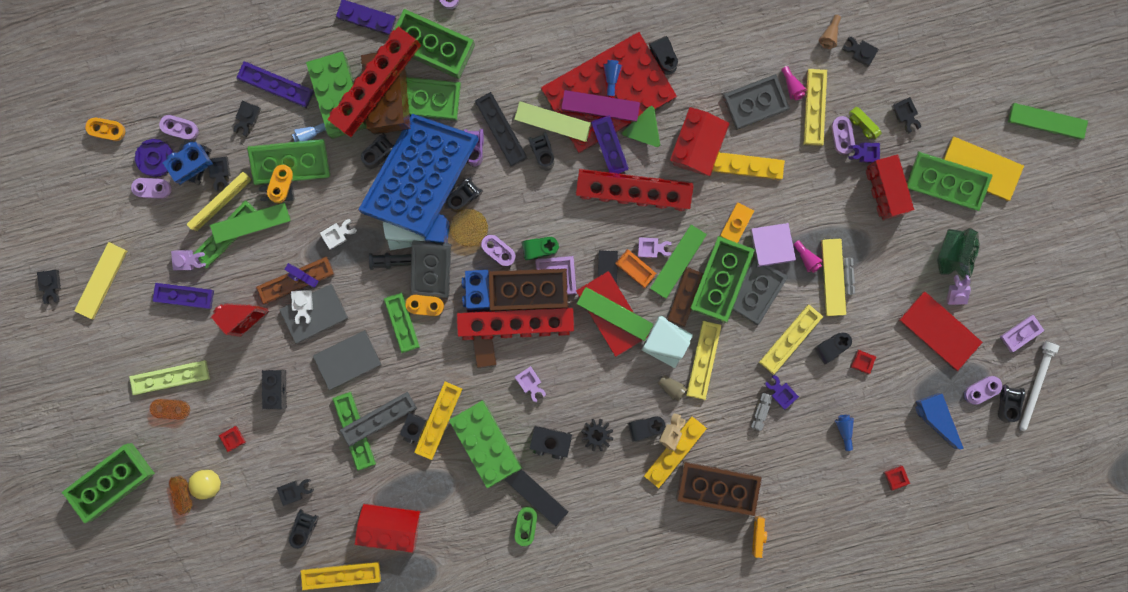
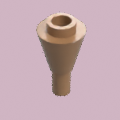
[819,15,841,49]

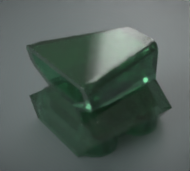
[937,228,980,279]

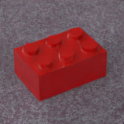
[866,154,914,221]

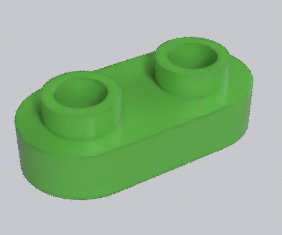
[515,507,537,546]

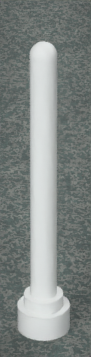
[1019,341,1060,431]

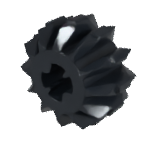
[581,419,613,451]

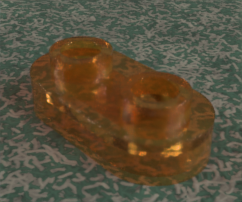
[150,399,190,420]
[169,475,192,515]

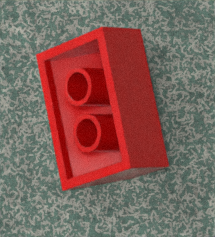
[670,107,730,177]
[211,304,269,337]
[355,504,421,553]

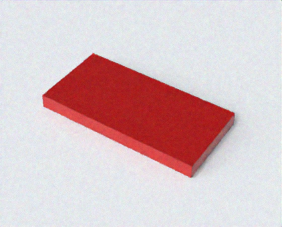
[576,271,648,357]
[899,291,983,371]

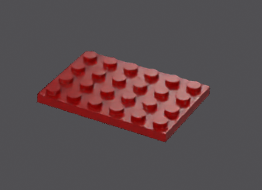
[541,32,677,154]

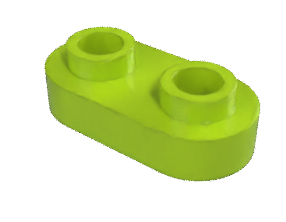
[849,107,882,140]

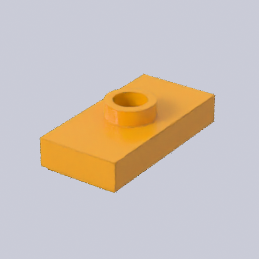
[720,202,754,243]
[752,516,767,558]

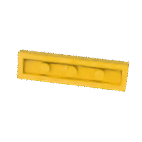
[712,152,785,180]
[414,381,463,460]
[644,416,707,488]
[301,562,381,590]

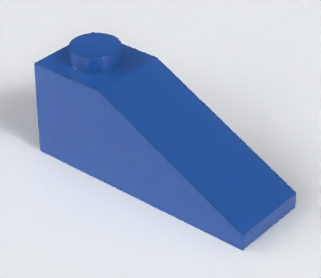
[915,393,964,450]

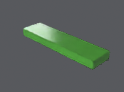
[1008,103,1088,140]
[193,200,257,268]
[210,202,291,243]
[650,225,707,299]
[577,287,653,341]
[332,392,376,471]

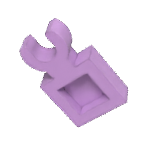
[638,237,672,258]
[171,250,206,270]
[946,275,971,305]
[515,366,546,402]

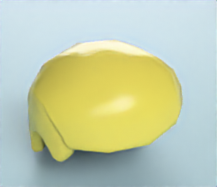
[188,470,221,499]

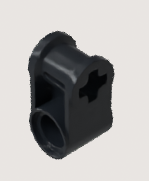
[649,36,678,75]
[528,132,555,171]
[361,133,394,169]
[447,177,483,212]
[814,333,852,365]
[998,385,1025,422]
[627,416,666,442]
[289,509,319,549]

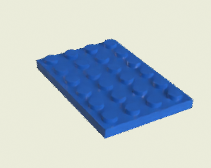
[358,114,479,237]

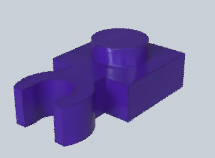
[848,143,880,162]
[284,263,319,288]
[764,375,799,410]

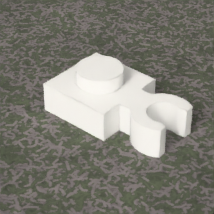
[320,219,357,250]
[291,290,313,324]

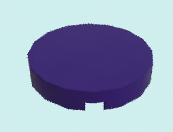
[134,139,173,177]

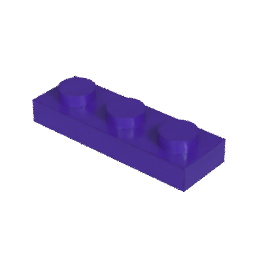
[336,0,396,35]
[592,115,629,173]
[153,283,214,309]

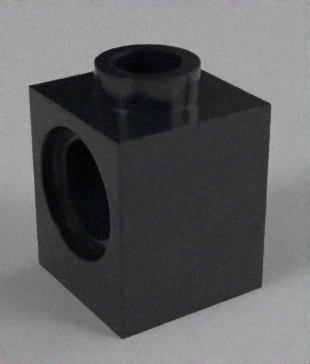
[400,413,428,444]

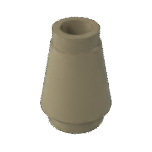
[658,375,688,402]

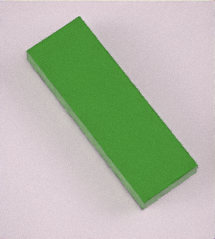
[384,293,420,353]

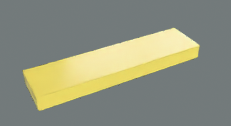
[803,69,827,146]
[187,172,252,231]
[821,239,846,316]
[74,242,127,319]
[759,304,823,375]
[686,321,722,400]

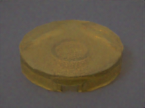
[450,209,488,247]

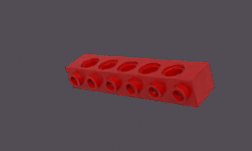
[327,26,421,137]
[576,169,694,211]
[457,308,574,340]

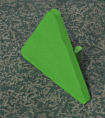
[622,106,660,147]

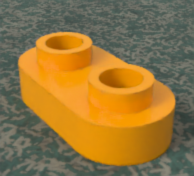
[85,117,125,141]
[267,165,293,203]
[406,295,444,316]

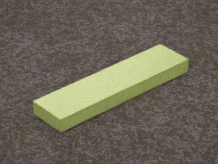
[514,101,592,142]
[129,360,210,395]

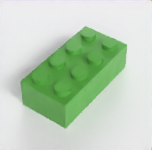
[394,9,475,79]
[306,51,367,139]
[691,236,755,324]
[449,400,522,488]
[62,443,155,523]

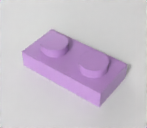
[1000,315,1044,352]

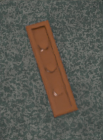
[256,257,335,305]

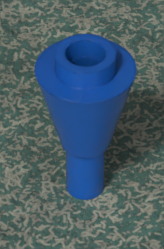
[603,60,622,96]
[835,414,854,451]

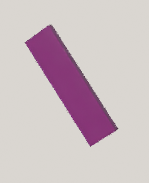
[562,90,640,122]

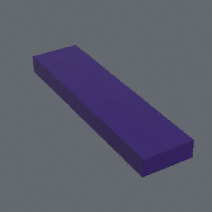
[236,61,314,108]

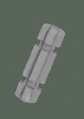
[843,258,855,295]
[751,393,773,431]

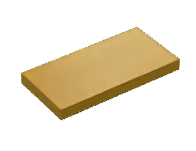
[943,137,1024,201]

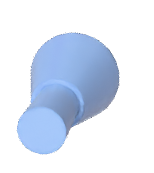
[292,123,326,142]

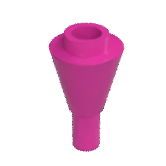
[781,66,807,100]
[793,240,823,273]

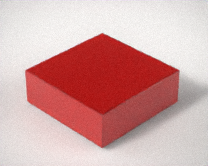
[851,350,876,375]
[219,426,246,452]
[884,465,910,491]

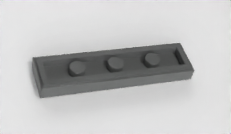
[340,391,417,446]

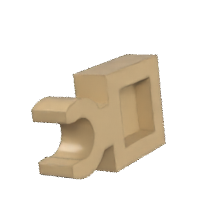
[660,414,686,451]

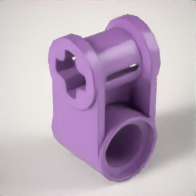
[464,129,484,167]

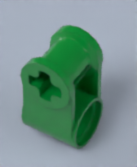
[521,237,559,261]

